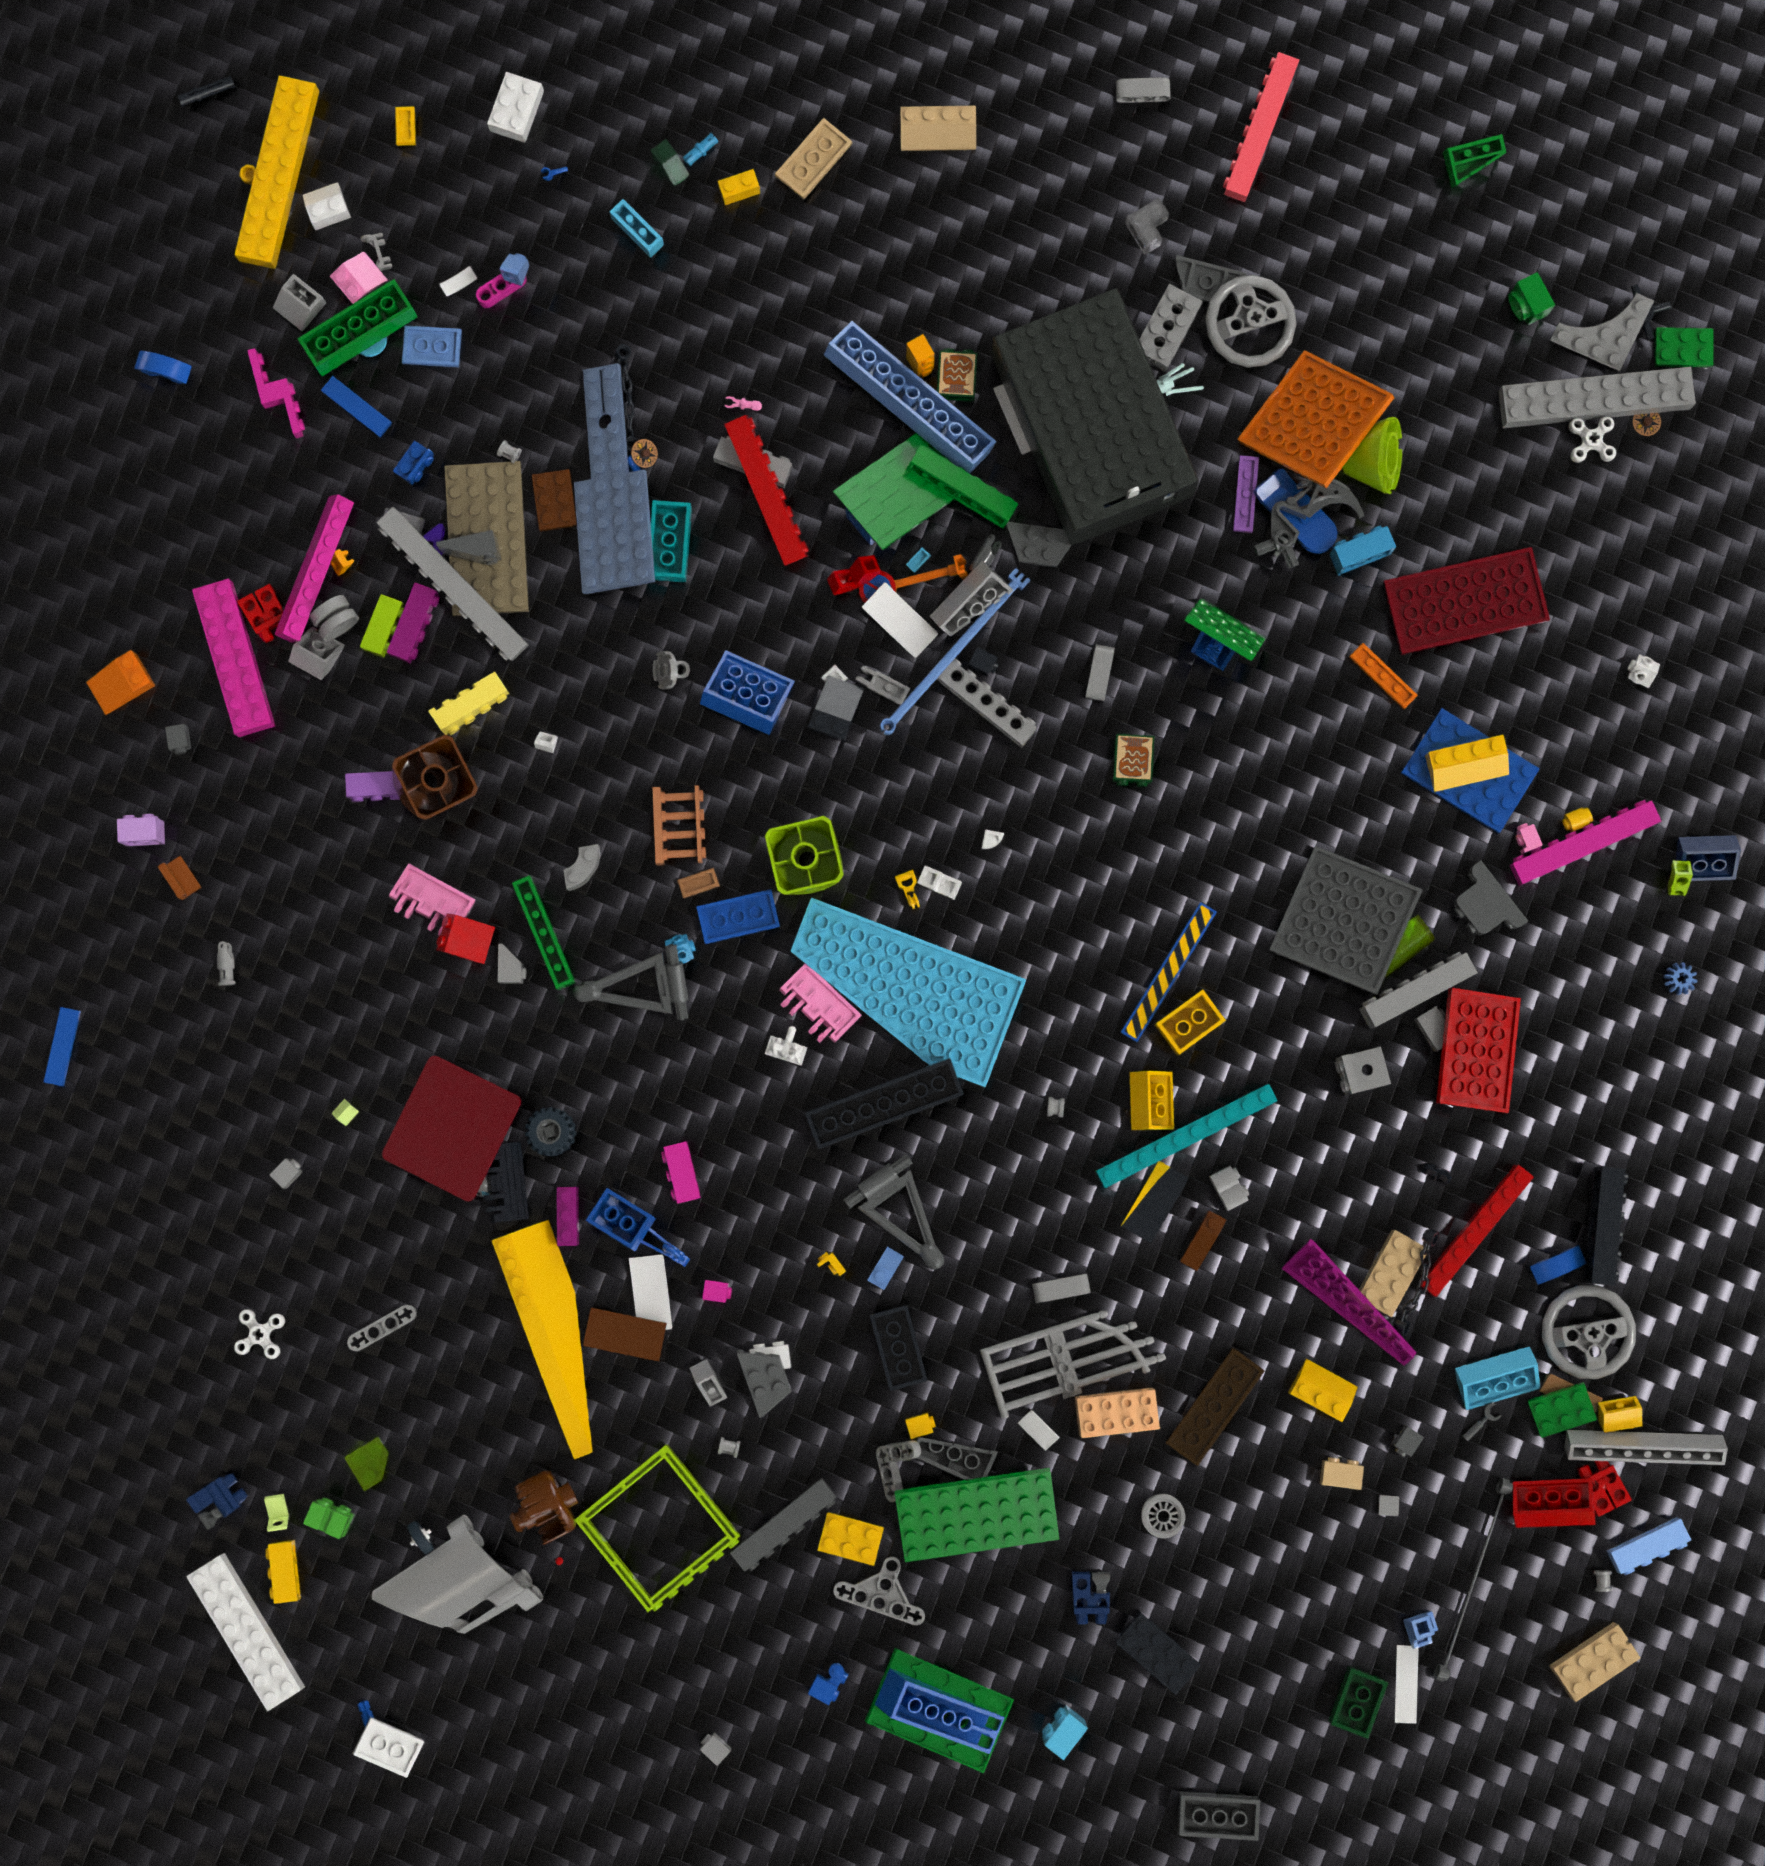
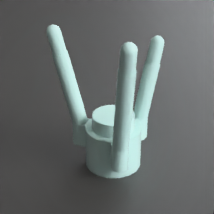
[1157,363,1204,396]

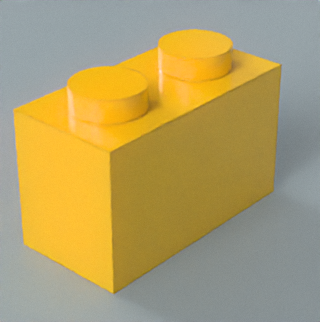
[718,169,760,205]
[1598,1396,1642,1433]

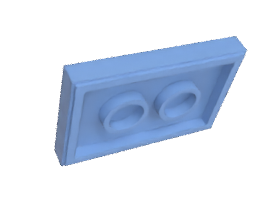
[402,326,462,367]

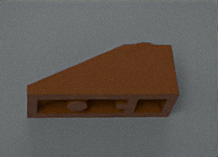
[1180,1210,1226,1271]

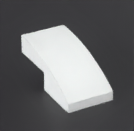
[917,866,962,900]

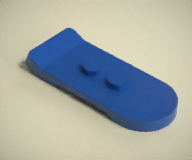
[1254,468,1337,554]

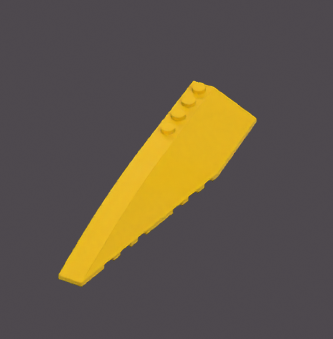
[492,1220,593,1459]

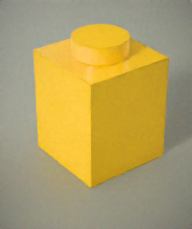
[905,1413,936,1439]

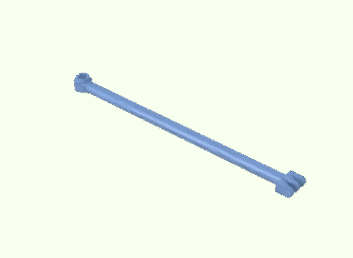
[880,568,1030,735]

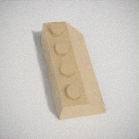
[901,106,976,151]

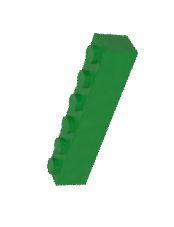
[906,445,1018,528]
[512,875,576,990]

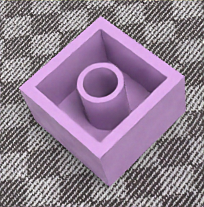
[117,814,165,846]

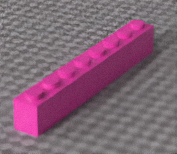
[274,494,354,642]
[1509,800,1661,886]

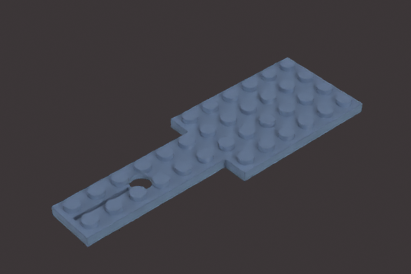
[574,363,655,594]

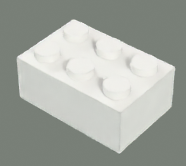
[487,72,544,143]

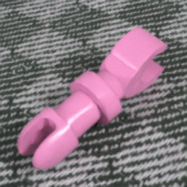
[725,396,762,411]

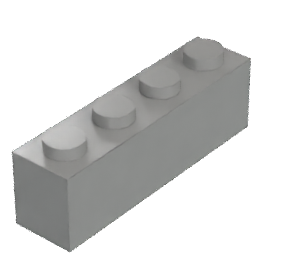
[713,436,793,488]

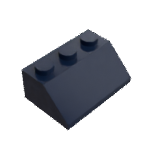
[1676,835,1741,881]

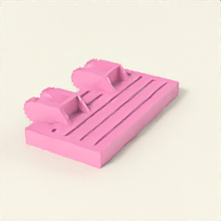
[389,864,475,936]
[780,964,862,1043]

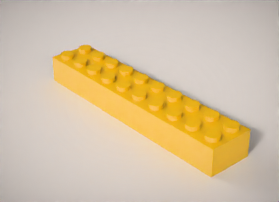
[235,76,319,269]

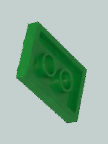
[1655,327,1713,367]
[1528,1382,1597,1438]

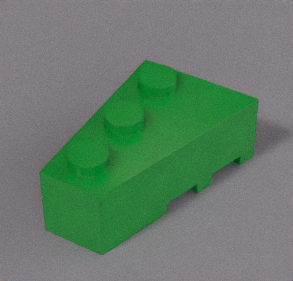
[1443,134,1507,188]

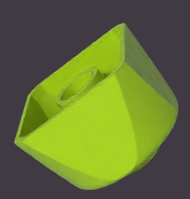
[765,816,844,895]

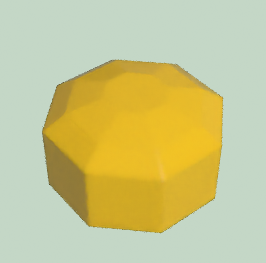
[239,165,256,185]

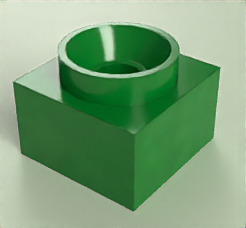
[1508,272,1555,325]

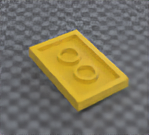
[817,1512,884,1566]

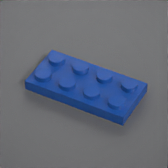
[697,889,780,944]

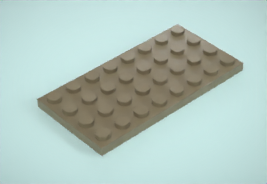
[445,461,529,616]

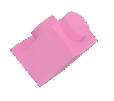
[1516,823,1543,854]

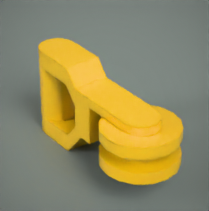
[895,870,920,909]

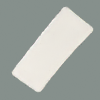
[440,266,477,296]

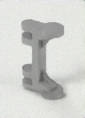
[361,233,392,271]

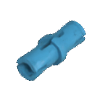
[682,133,718,167]

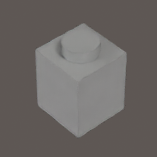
[270,1158,302,1189]
[700,1732,732,1766]

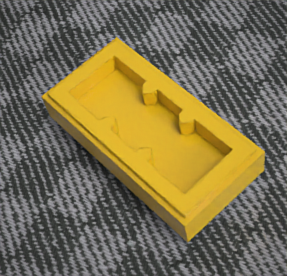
[395,106,416,146]

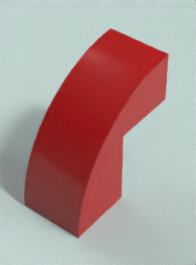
[827,555,881,595]

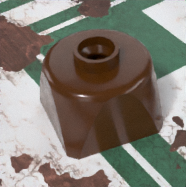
[392,735,478,820]

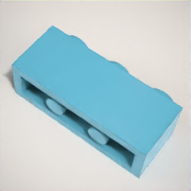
[610,199,664,258]

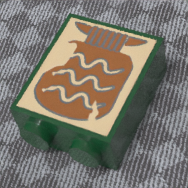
[937,348,977,402]
[1113,734,1155,787]

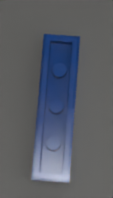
[321,376,392,438]
[44,1007,81,1086]

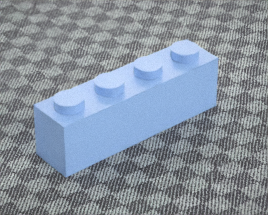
[1607,1517,1691,1575]

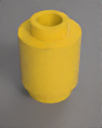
[1562,807,1593,832]

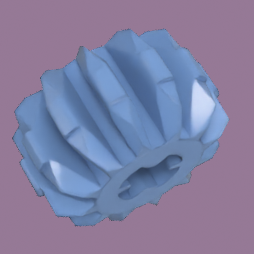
[1664,963,1698,995]

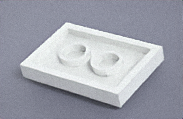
[353,1717,424,1778]

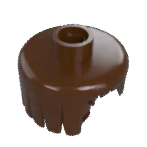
[509,1470,579,1545]

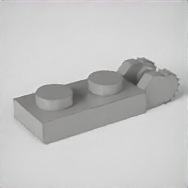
[855,666,910,705]

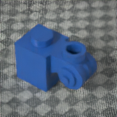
[808,1663,849,1705]

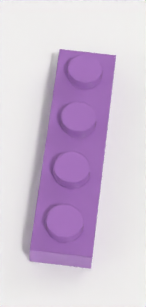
[1233,455,1259,533]

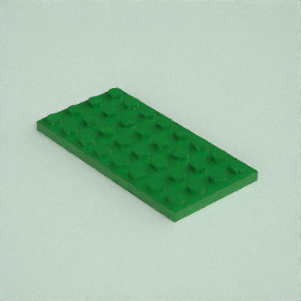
[894,1468,1059,1562]

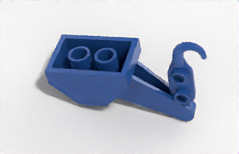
[586,1188,690,1267]

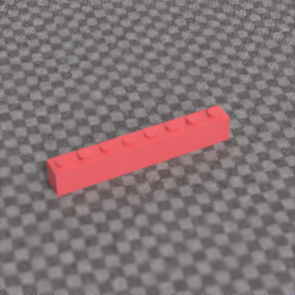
[1223,52,1299,202]

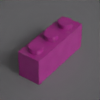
[557,1187,579,1246]

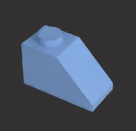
[500,253,529,286]
[868,1247,904,1290]

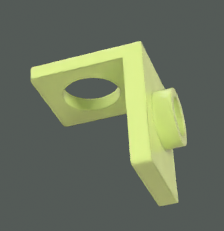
[264,1494,289,1532]

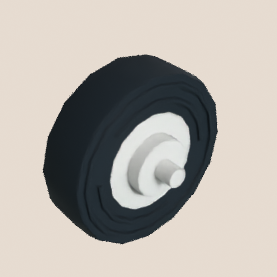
[407,1521,434,1554]

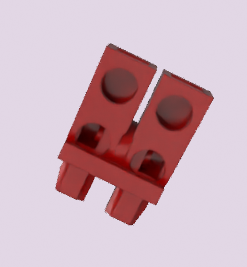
[237,584,284,643]
[1577,1461,1632,1517]

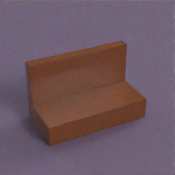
[158,856,202,900]

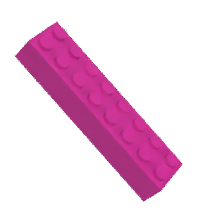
[192,579,275,737]

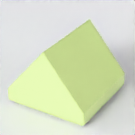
[332,1099,359,1126]

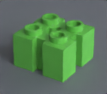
[303,1497,355,1539]

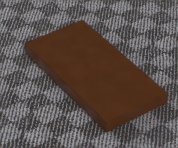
[583,1307,667,1361]

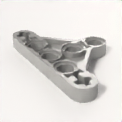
[833,1556,925,1625]

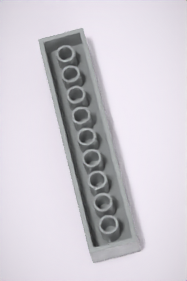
[1498,367,1696,428]

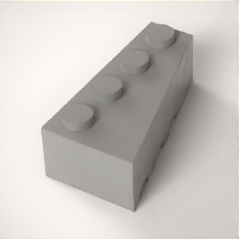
[930,561,1014,637]

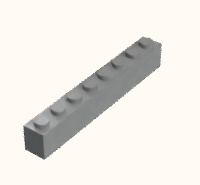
[1564,1430,1728,1465]

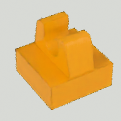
[330,549,354,576]

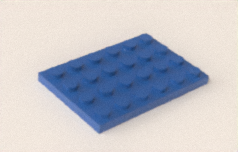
[1401,708,1540,834]

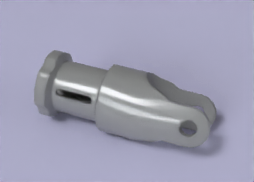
[217,941,236,986]

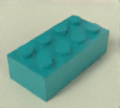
[651,500,692,582]

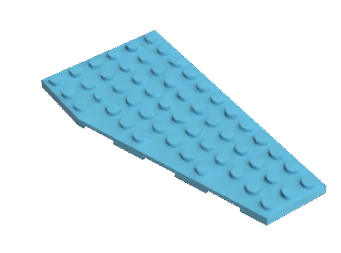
[791,898,1026,1087]

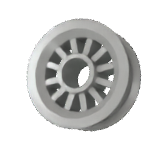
[1141,1494,1185,1538]

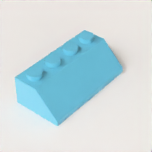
[1455,1347,1540,1410]

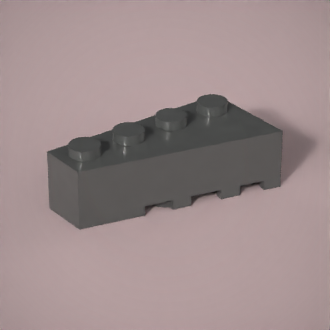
[911,1437,998,1480]

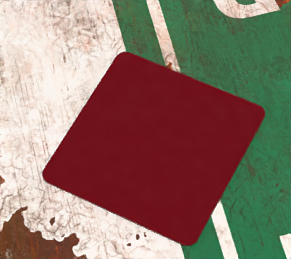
[382,1056,521,1202]

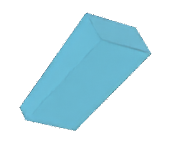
[906,548,931,573]

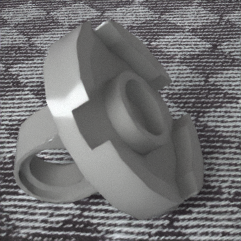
[652,651,690,689]

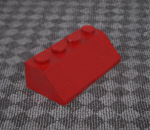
[1513,1478,1595,1528]

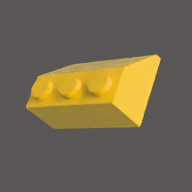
[1130,1071,1174,1130]
[1288,1359,1358,1422]

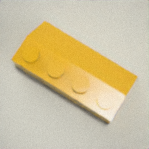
[1425,735,1509,792]

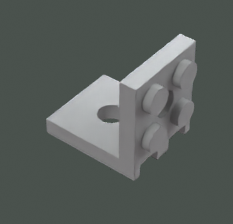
[1335,1047,1391,1096]

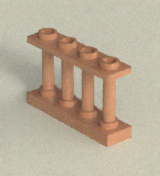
[652,785,706,866]

